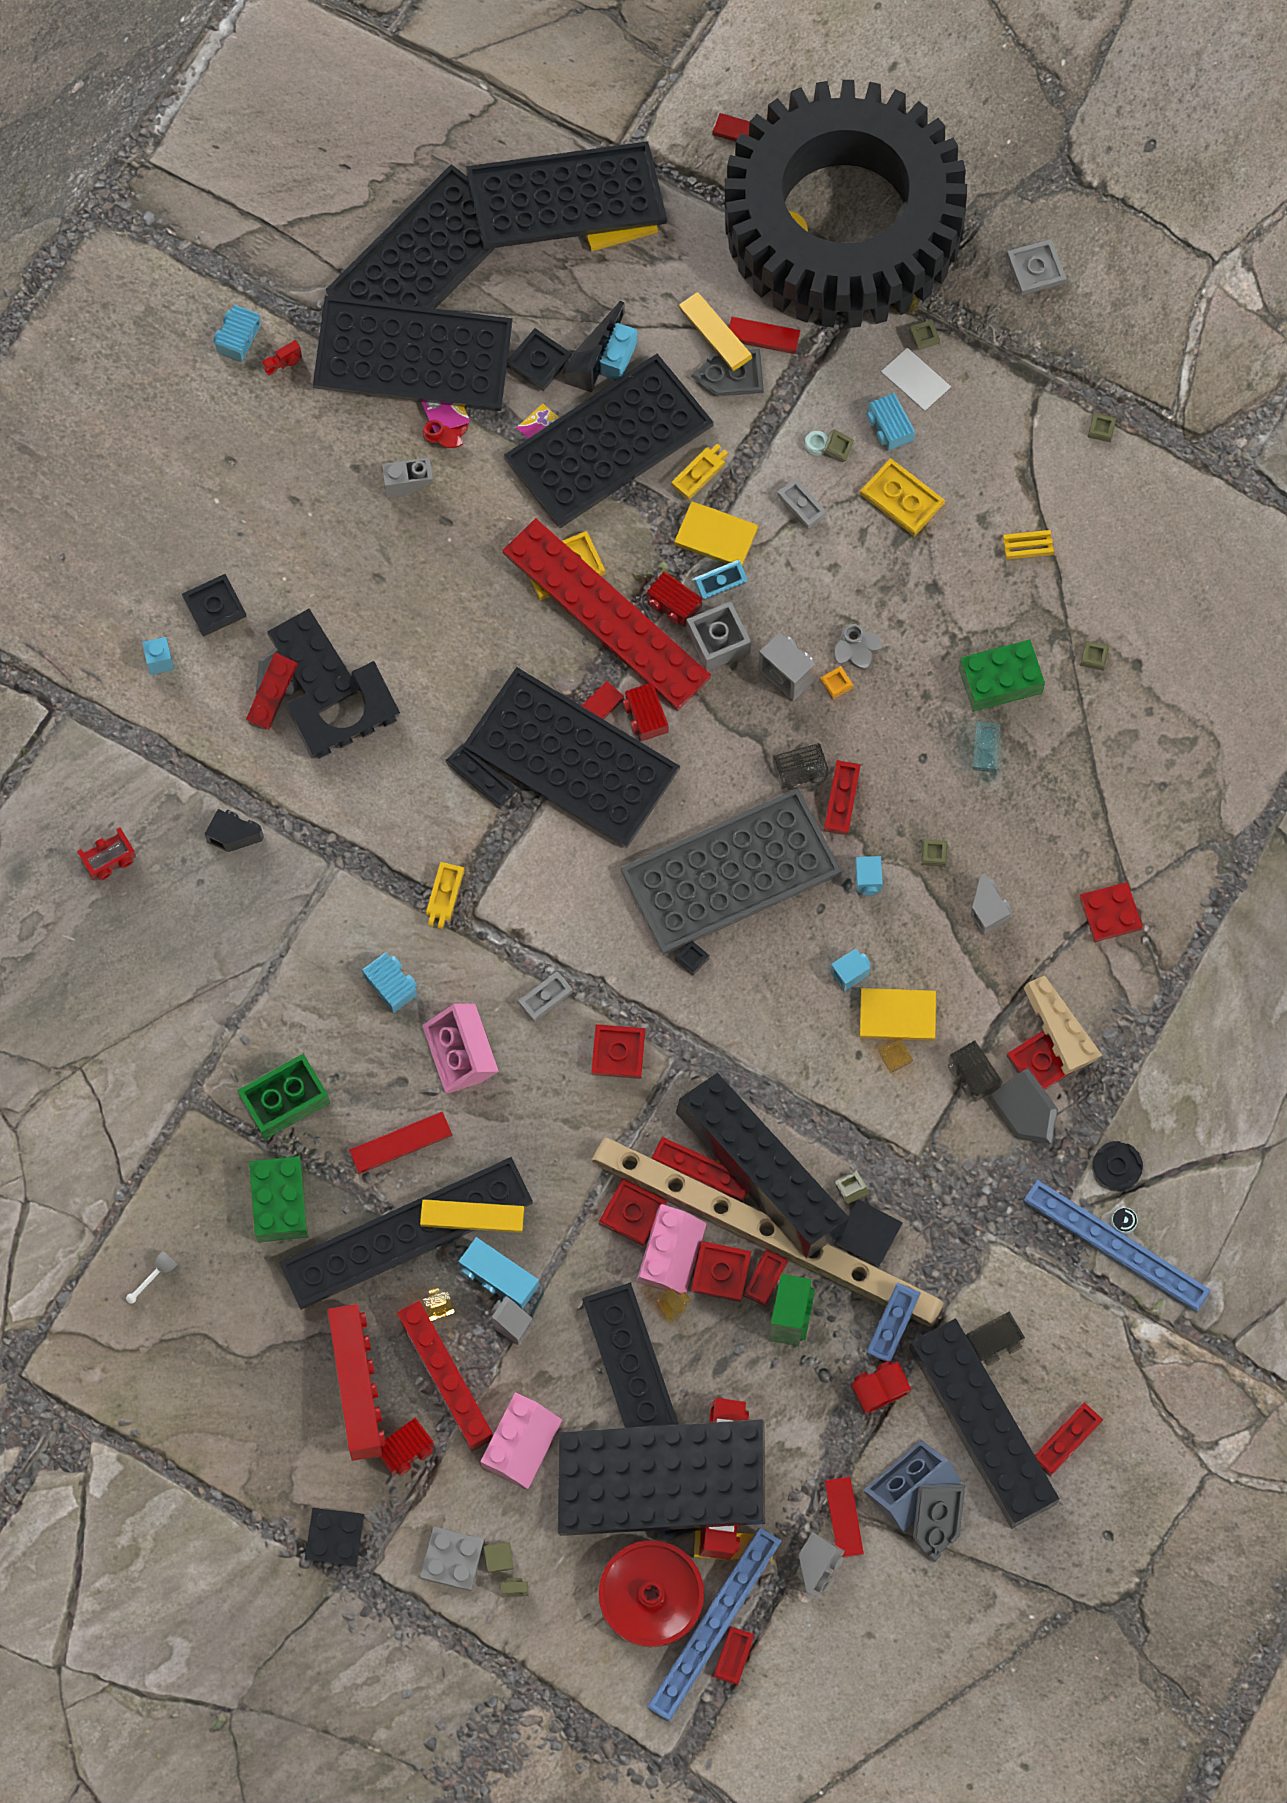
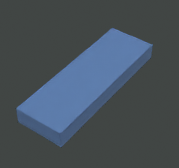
[866,1282,921,1362]

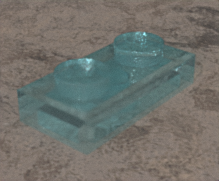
[972,721,1001,772]

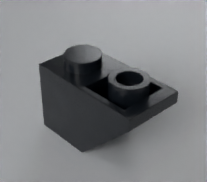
[205,809,264,852]

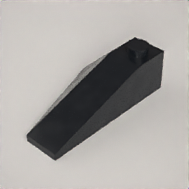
[562,301,625,393]

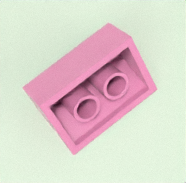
[422,1003,499,1093]
[636,1204,707,1296]
[480,1392,562,1490]

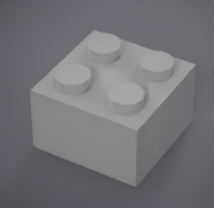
[686,601,751,671]
[758,632,815,701]

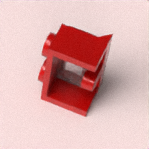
[77,827,136,881]

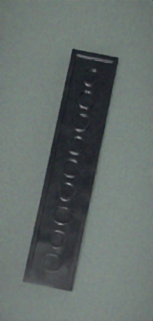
[279,1157,533,1310]
[582,1282,701,1542]

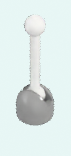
[126,1251,178,1304]

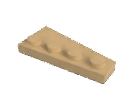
[1024,975,1102,1075]

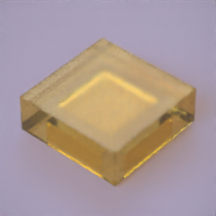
[879,1039,913,1073]

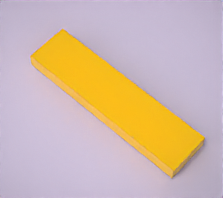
[679,292,752,371]
[420,1200,525,1233]

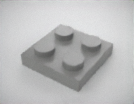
[1006,239,1067,296]
[420,1527,485,1591]

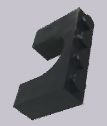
[286,661,400,759]

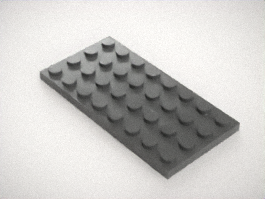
[621,788,842,955]

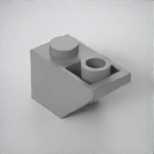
[382,457,433,498]
[971,873,1011,936]
[491,1296,533,1345]
[799,1532,845,1596]

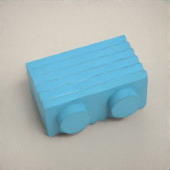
[213,304,262,362]
[600,323,638,380]
[866,393,915,451]
[693,560,748,601]
[362,952,418,1013]

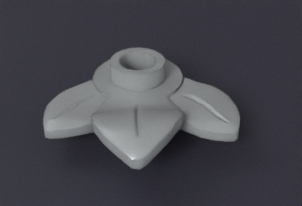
[835,624,882,669]

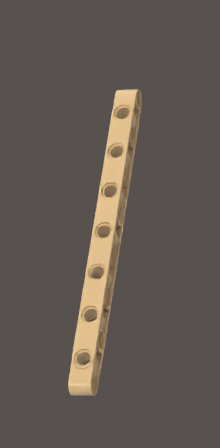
[591,1138,944,1327]

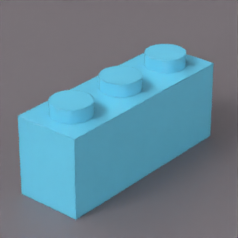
[458,1237,540,1310]

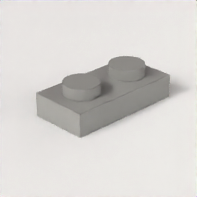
[777,478,827,529]
[518,971,573,1022]

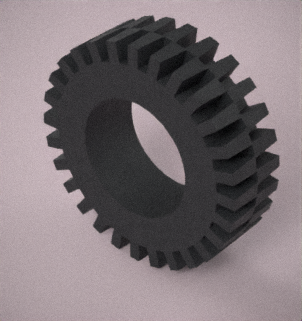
[725,79,967,328]

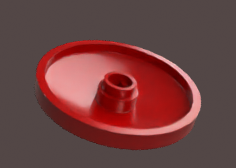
[599,1540,704,1648]

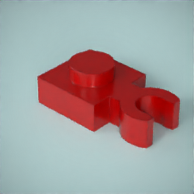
[262,340,302,376]

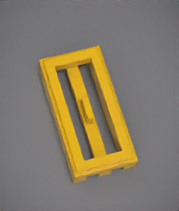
[1003,530,1054,560]

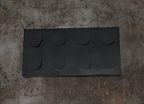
[267,608,359,713]

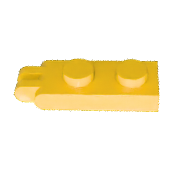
[671,444,729,501]
[426,862,465,929]

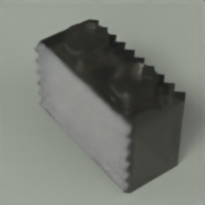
[772,743,829,790]
[948,1040,1003,1102]
[966,1311,1025,1367]

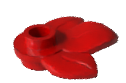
[422,420,469,448]

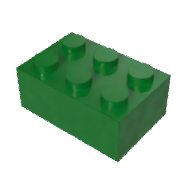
[959,639,1045,712]
[237,1053,330,1140]
[249,1156,308,1243]
[769,1273,815,1347]

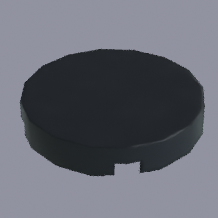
[1092,1141,1143,1192]

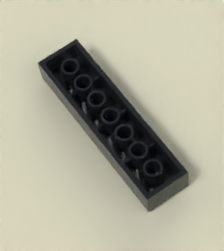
[676,1072,849,1259]
[909,1318,1060,1529]

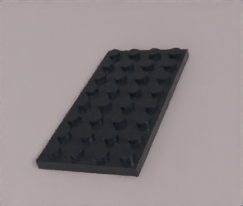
[466,141,667,250]
[326,164,495,309]
[313,295,513,411]
[504,353,714,528]
[463,667,680,848]
[558,1419,765,1536]

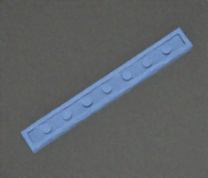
[1023,1180,1211,1313]
[647,1527,782,1722]

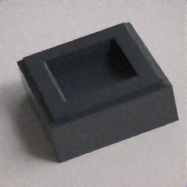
[675,941,710,975]

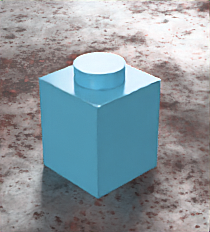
[142,637,174,675]
[855,856,883,896]
[830,949,871,991]

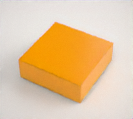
[820,666,854,700]

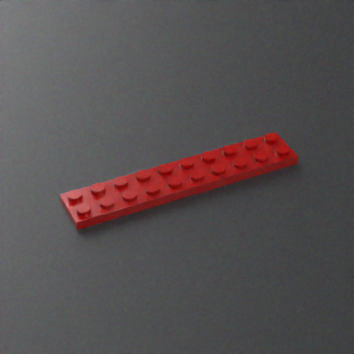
[502,518,711,711]

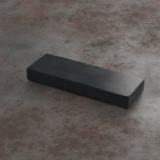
[446,743,516,809]

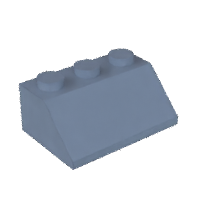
[864,1440,961,1532]

